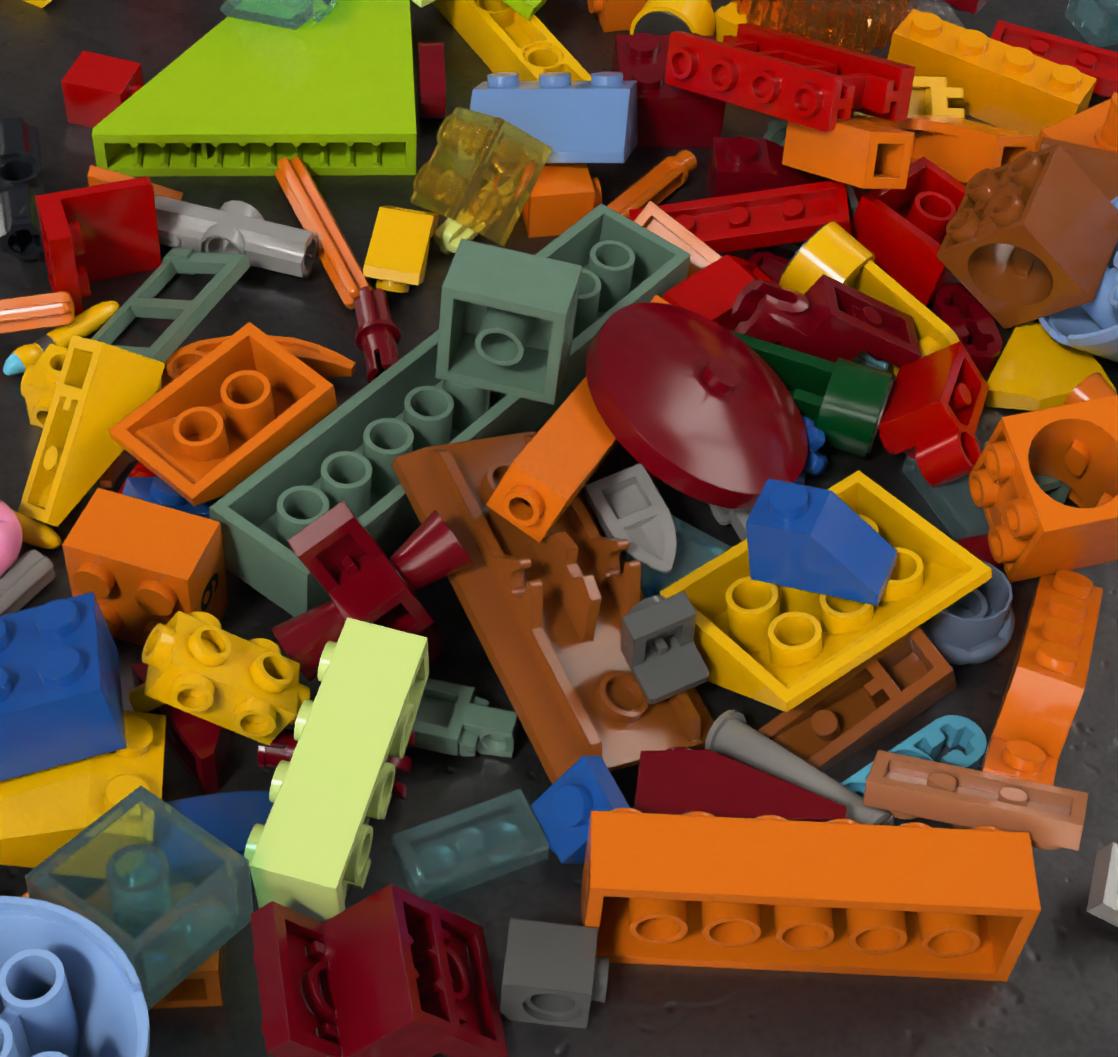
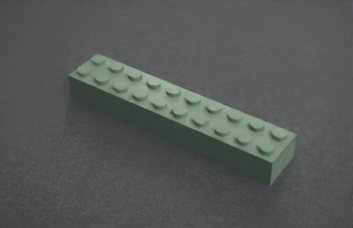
[209,203,691,617]

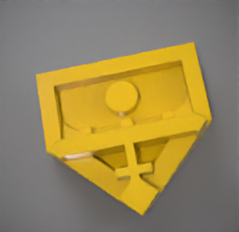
[985,321,1117,411]

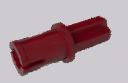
[354,286,401,383]

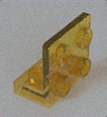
[410,107,553,247]

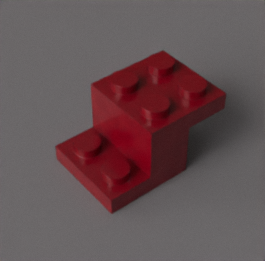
[250,884,509,1057]

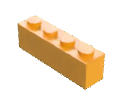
[887,9,1097,142]

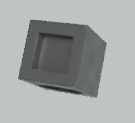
[500,918,609,1029]

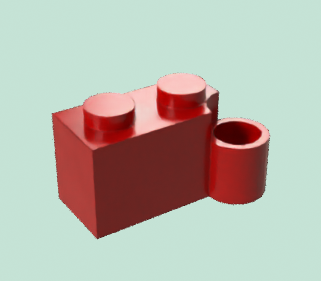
[877,341,989,487]

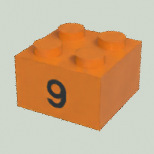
[62,488,229,646]

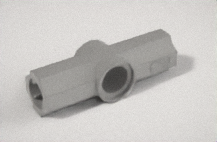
[154,195,319,279]

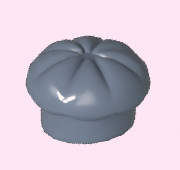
[919,560,1015,665]

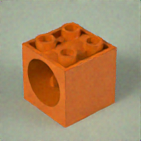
[969,395,1118,583]

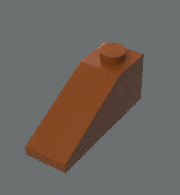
[757,626,957,772]

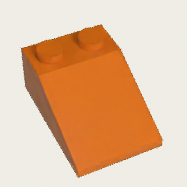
[108,322,338,507]

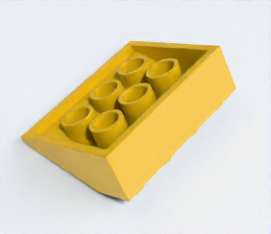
[660,470,992,712]

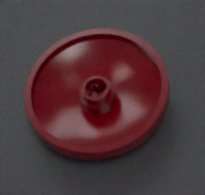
[585,302,808,509]

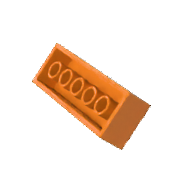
[581,808,1041,982]

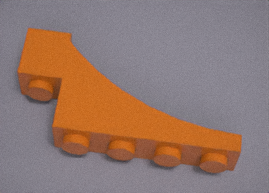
[979,570,1103,786]

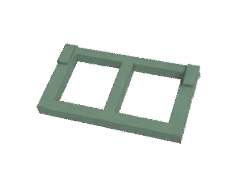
[91,248,251,363]

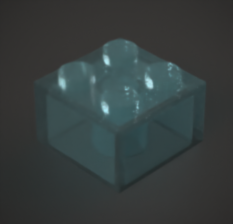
[25,786,253,1010]

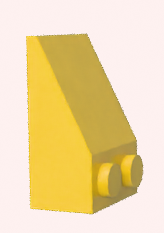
[0,710,166,879]

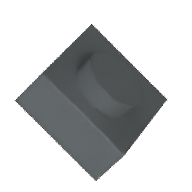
[621,591,709,704]

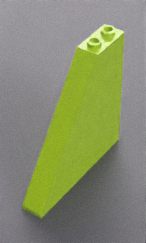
[92,0,417,177]

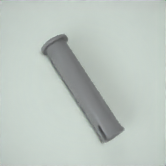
[705,709,894,826]

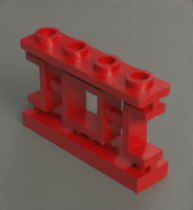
[665,23,916,132]

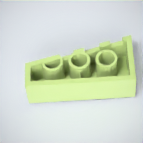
[244,617,429,923]

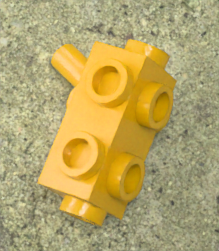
[128,611,310,746]

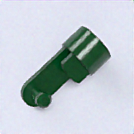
[729,330,894,458]

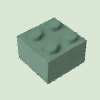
[435,239,583,405]

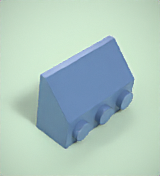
[464,72,638,163]

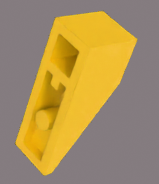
[18,335,166,527]

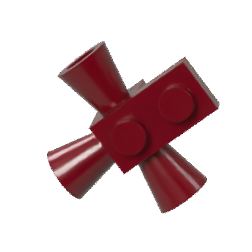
[271,501,474,682]

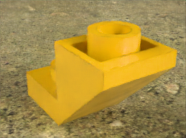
[363,205,439,293]

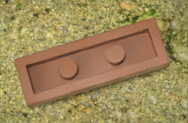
[863,750,1089,851]

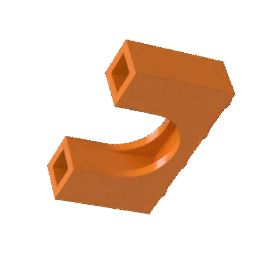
[782,113,1037,189]

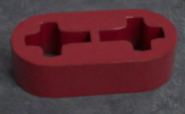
[418,42,446,120]
[932,284,1003,376]

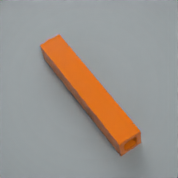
[486,294,671,543]

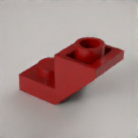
[661,254,780,331]

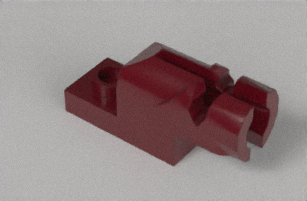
[731,274,922,367]

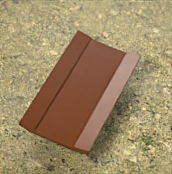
[391,431,714,784]

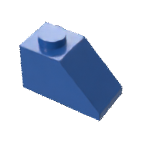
[746,478,897,606]

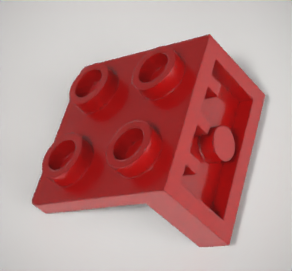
[35,177,162,316]

